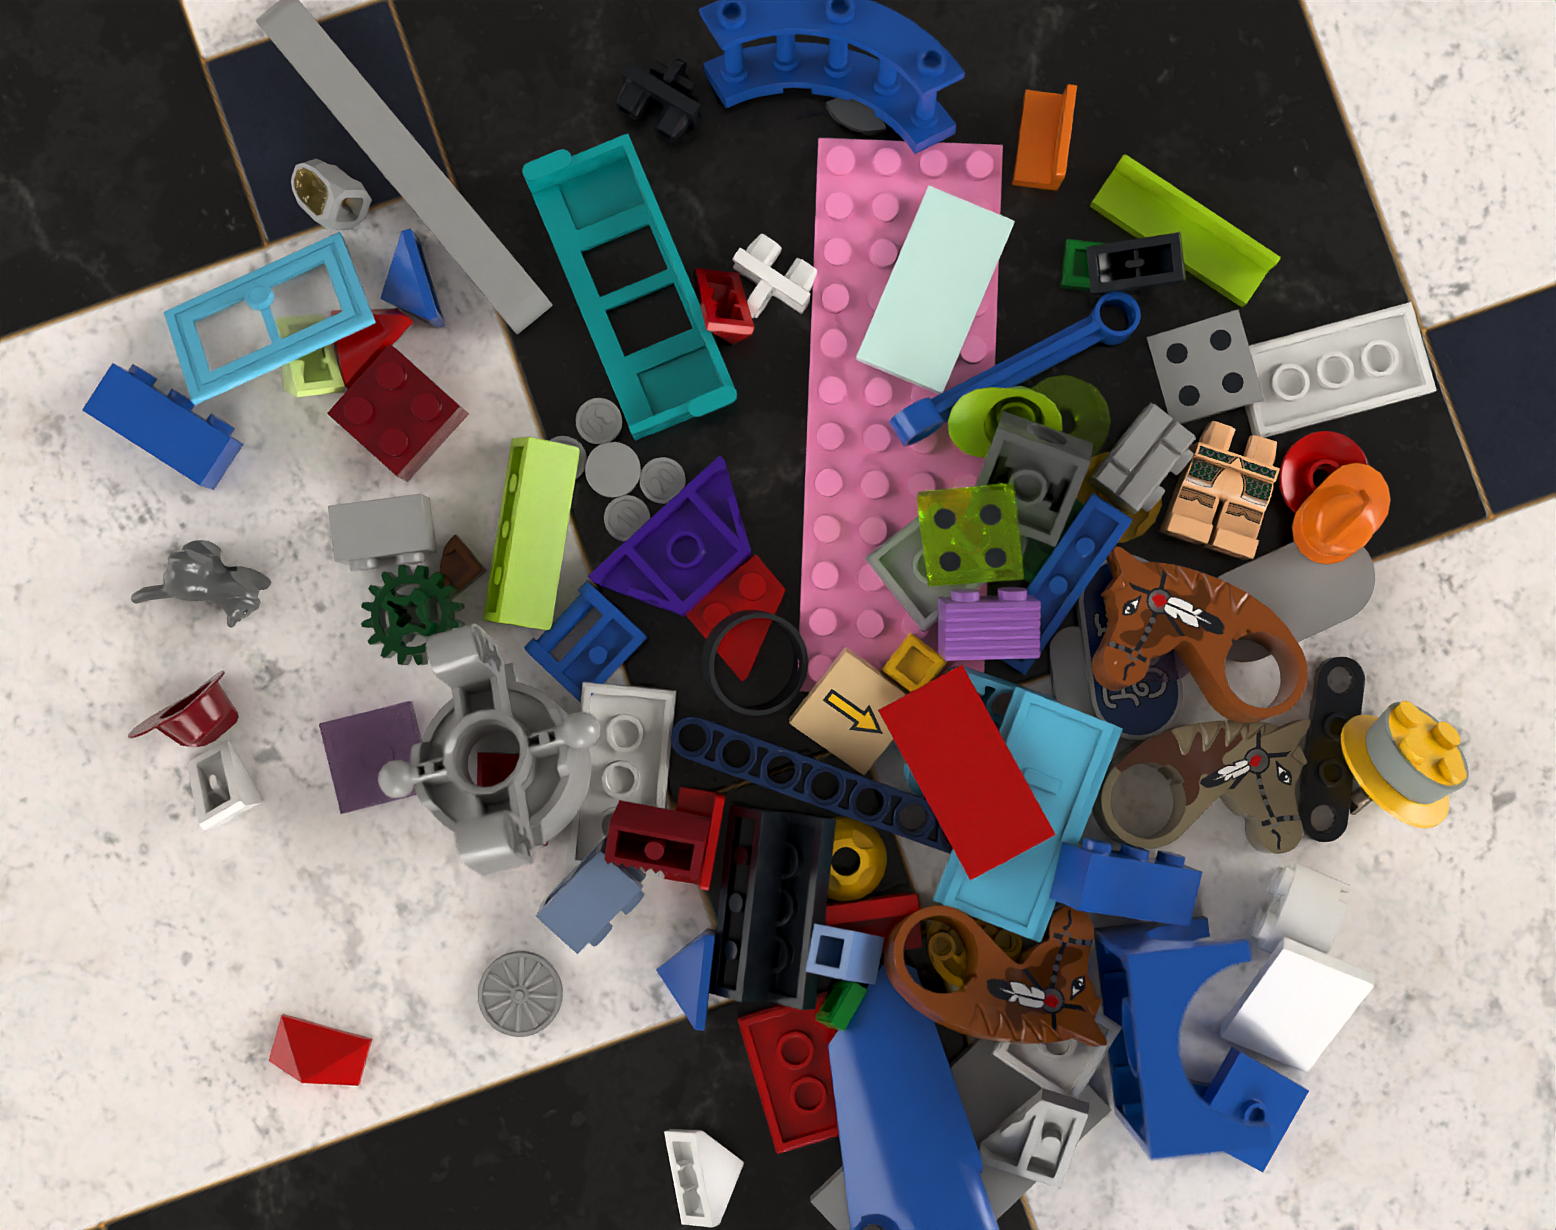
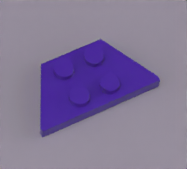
[588,455,752,617]

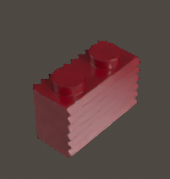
[604,800,712,881]

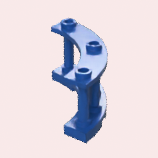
[699,0,965,154]

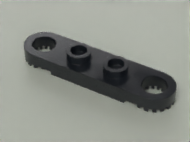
[1298,657,1365,842]

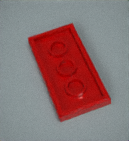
[878,665,1056,881]

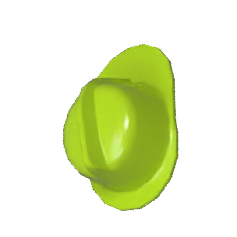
[948,386,1063,458]

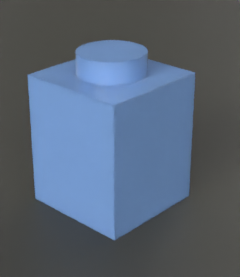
[805,924,884,985]

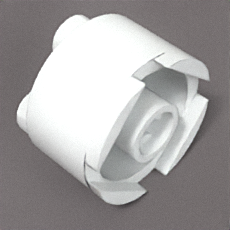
[1249,861,1350,954]

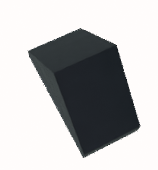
[1086,232,1186,294]

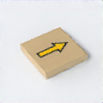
[789,647,910,775]

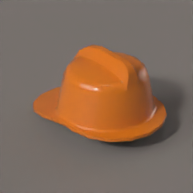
[1292,463,1391,564]

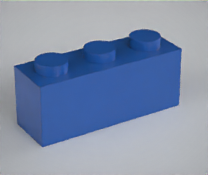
[82,363,244,490]
[1049,837,1202,927]

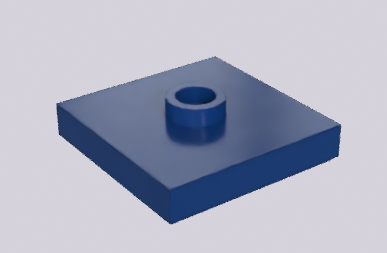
[1202,1047,1309,1172]

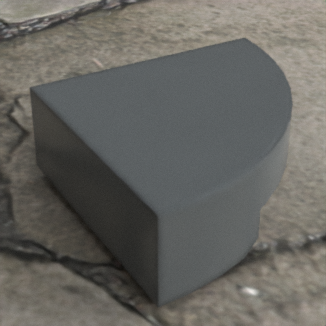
[826,97,886,136]

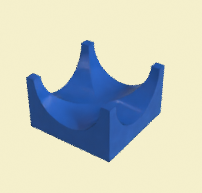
[1094,916,1274,1160]

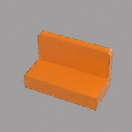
[1012,84,1077,191]

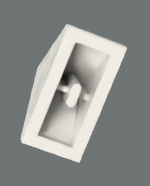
[187,740,264,830]

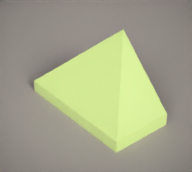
[276,315,345,397]

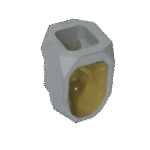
[291,159,372,230]

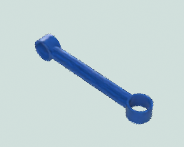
[889,291,1141,447]

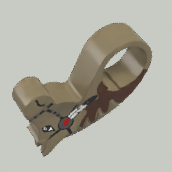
[1092,719,1311,854]

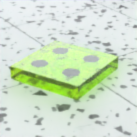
[917,483,1024,587]

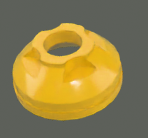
[828,816,887,901]

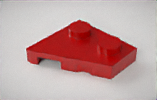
[686,554,786,682]

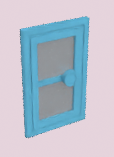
[164,232,376,405]

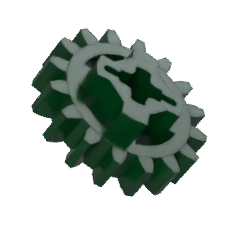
[361,565,465,665]

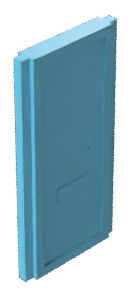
[933,687,1123,943]

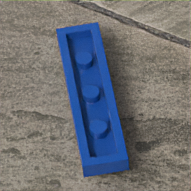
[1001,492,1132,675]

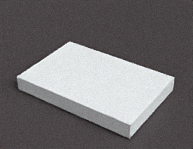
[1220,937,1374,1073]

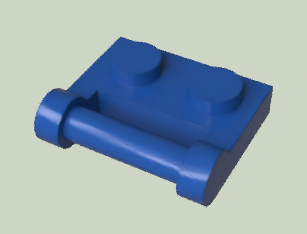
[524,580,648,703]

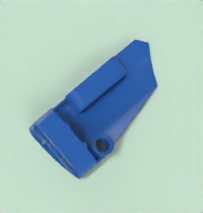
[828,963,999,1230]

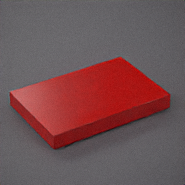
[737,989,839,1154]

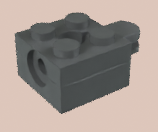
[965,411,1093,566]

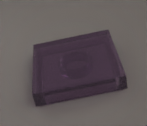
[319,701,422,814]

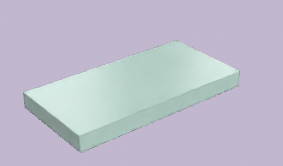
[855,185,1015,395]

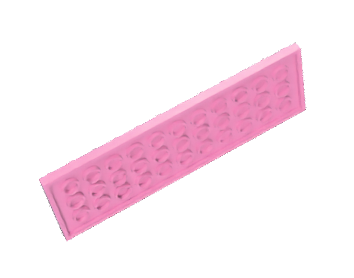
[798,138,1003,698]

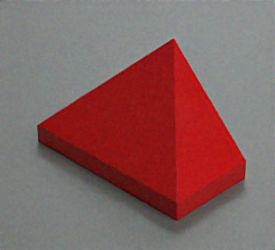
[693,268,754,345]
[331,308,413,389]
[269,1014,373,1086]

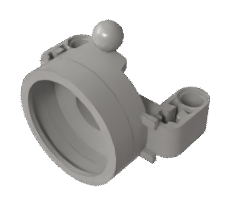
[378,623,600,876]

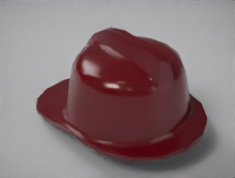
[128,670,239,748]

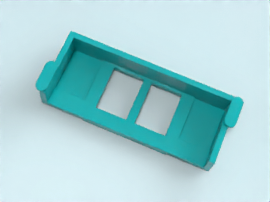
[523,133,737,441]

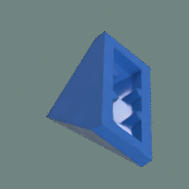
[380,228,446,329]
[656,929,716,1031]

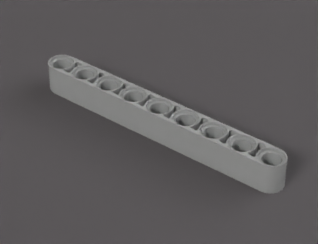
[255,0,553,335]

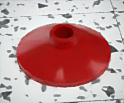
[1279,431,1369,513]

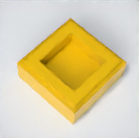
[881,632,948,692]

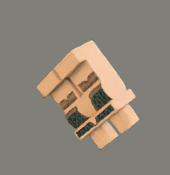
[1159,421,1280,560]

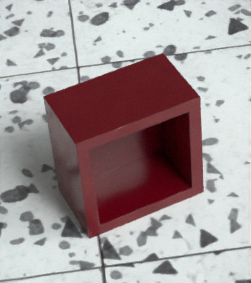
[327,344,469,482]

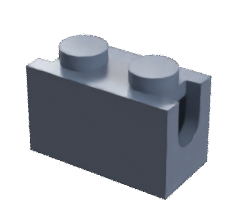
[535,837,646,954]

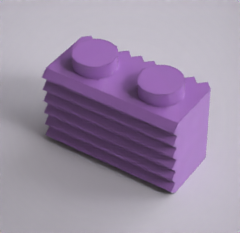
[938,587,1041,661]

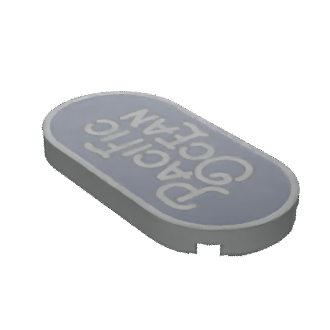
[1075,555,1183,740]

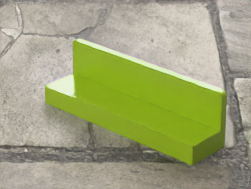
[1090,154,1280,307]
[482,437,580,630]

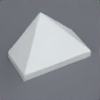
[664,1129,744,1227]

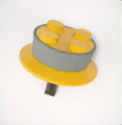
[1341,701,1469,828]

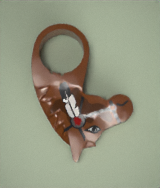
[1091,546,1308,723]
[883,905,1107,1047]

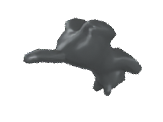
[131,540,271,628]

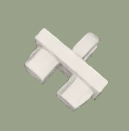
[732,234,817,318]

